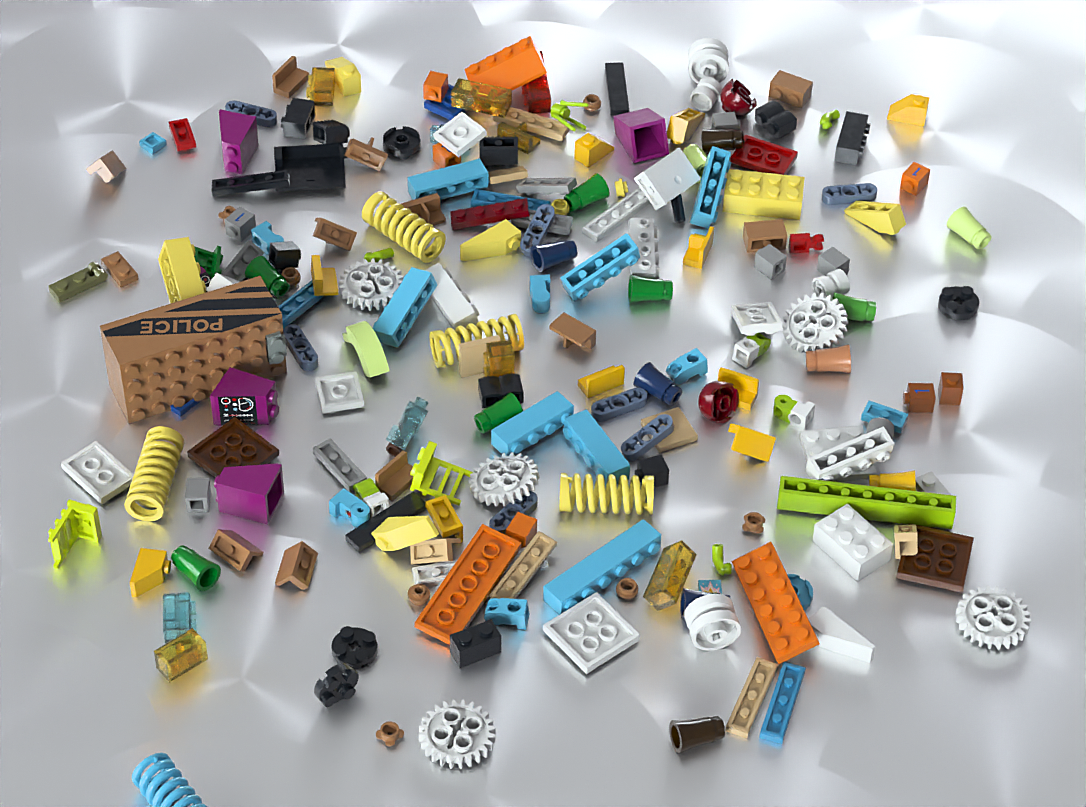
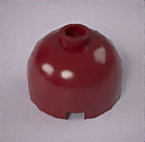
[720,79,757,116]
[698,381,739,424]

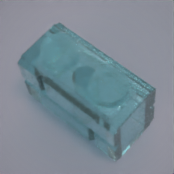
[163,592,197,644]

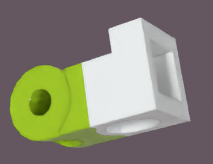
[732,333,771,369]
[773,394,815,430]
[353,478,389,518]

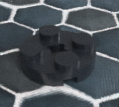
[383,126,421,160]
[938,286,979,320]
[331,626,378,670]
[314,663,359,707]

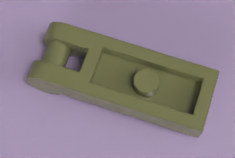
[48,261,108,303]

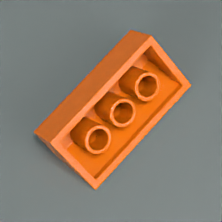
[464,36,547,106]

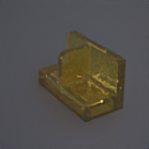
[497,122,540,154]

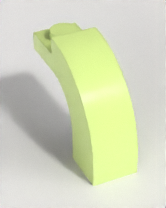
[342,321,390,377]

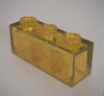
[451,78,512,118]
[643,540,697,611]

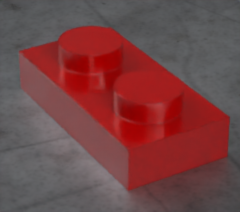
[169,118,196,151]

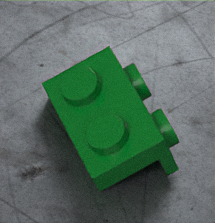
[194,245,223,278]

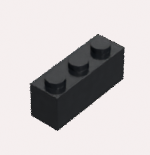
[834,111,871,165]

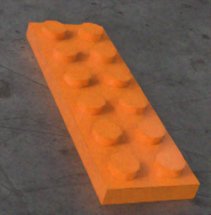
[414,524,521,645]
[731,542,820,664]

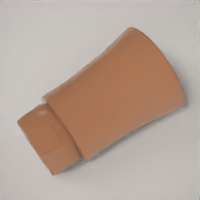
[806,344,851,373]

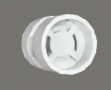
[690,77,722,112]
[812,269,850,297]

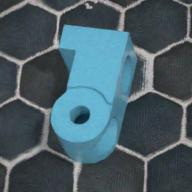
[251,221,284,256]
[529,274,551,313]
[666,348,708,385]
[329,488,370,528]
[484,598,530,630]

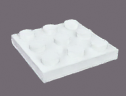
[799,425,877,482]
[543,592,640,674]

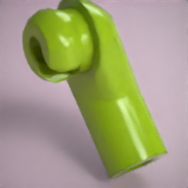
[819,109,840,130]
[364,248,394,263]
[712,544,732,576]

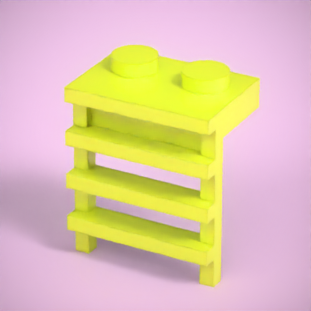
[410,441,474,506]
[48,499,102,569]

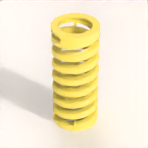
[362,191,446,263]
[429,314,524,368]
[124,426,185,521]
[559,473,654,515]

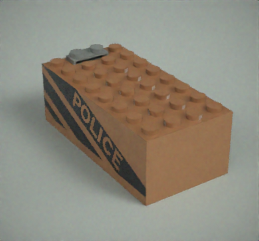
[100,276,287,424]

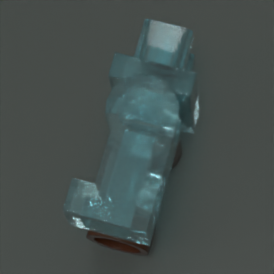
[386,397,428,457]

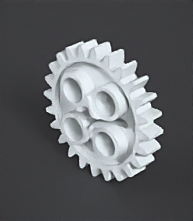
[339,258,404,311]
[782,292,849,353]
[469,452,540,507]
[956,585,1031,650]
[419,699,496,769]

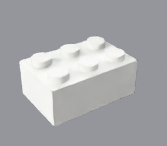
[812,504,893,582]

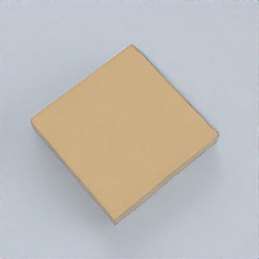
[459,335,501,378]
[641,407,698,453]

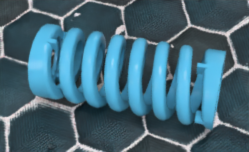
[132,753,207,807]

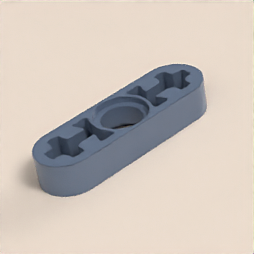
[225,101,277,127]
[821,183,878,205]
[520,204,555,256]
[283,324,318,371]
[591,388,647,422]
[621,414,674,461]
[489,491,538,535]

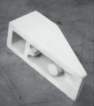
[808,606,875,663]

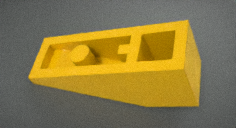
[667,108,705,144]

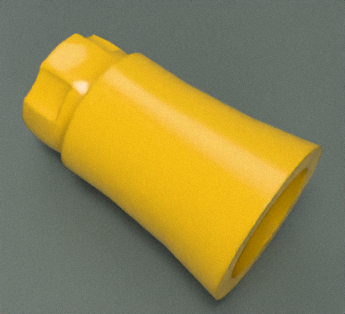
[869,470,916,491]

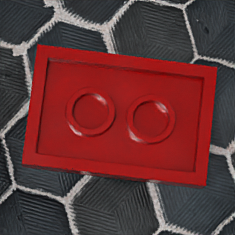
[730,135,798,175]

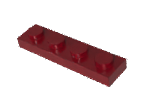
[450,198,530,230]

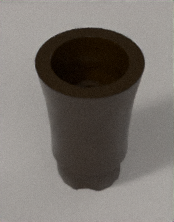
[701,128,744,155]
[669,716,725,753]

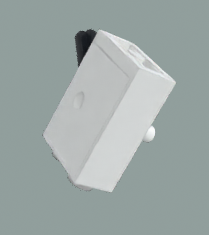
[634,147,701,223]

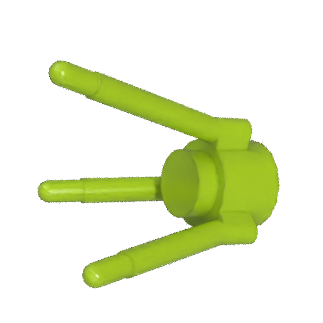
[550,100,589,131]

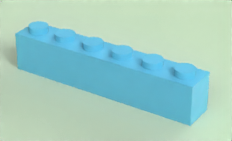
[543,519,662,615]

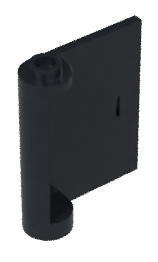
[274,143,348,191]

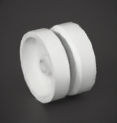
[688,38,729,84]
[684,594,741,651]

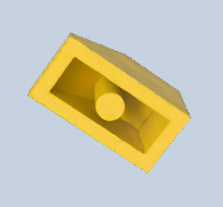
[887,94,930,126]
[574,133,614,168]
[130,548,171,597]

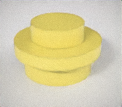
[615,178,629,197]
[551,199,570,215]

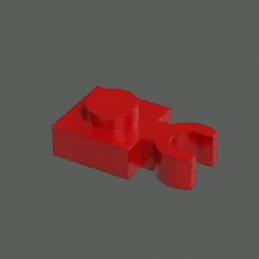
[788,233,824,254]

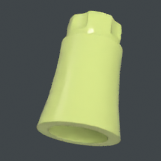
[683,144,707,184]
[947,207,992,249]

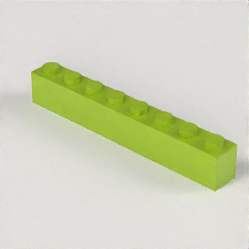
[777,476,956,529]

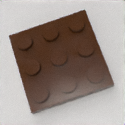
[187,417,279,478]
[896,523,974,593]

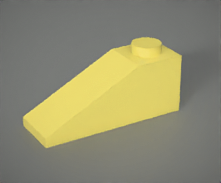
[325,57,361,97]
[844,201,906,235]
[460,219,521,261]
[372,516,439,551]

